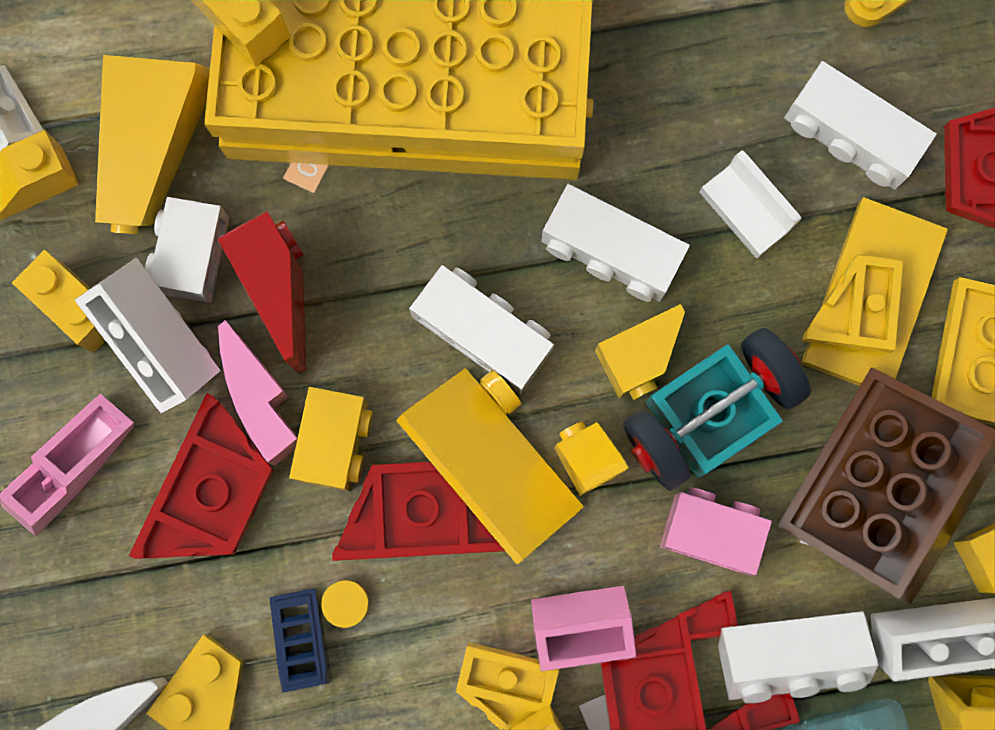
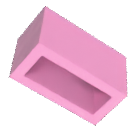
[660,487,772,575]
[531,586,636,671]

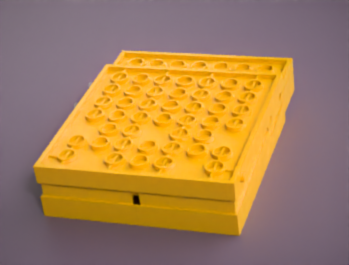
[205,0,593,180]

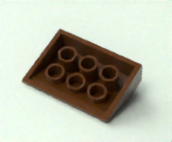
[778,367,995,604]

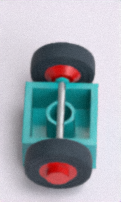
[623,328,811,491]

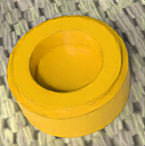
[480,370,522,415]
[321,580,369,628]

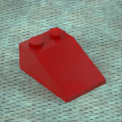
[217,211,307,374]

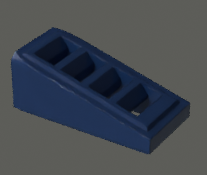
[269,588,332,693]

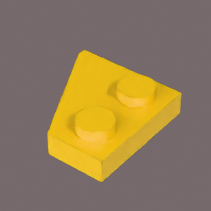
[802,255,904,353]
[146,634,244,730]
[456,642,559,730]

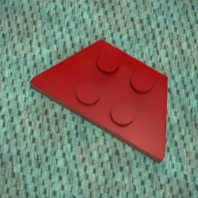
[129,393,274,559]
[332,462,505,561]

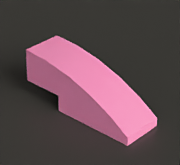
[218,320,298,466]
[0,394,134,537]

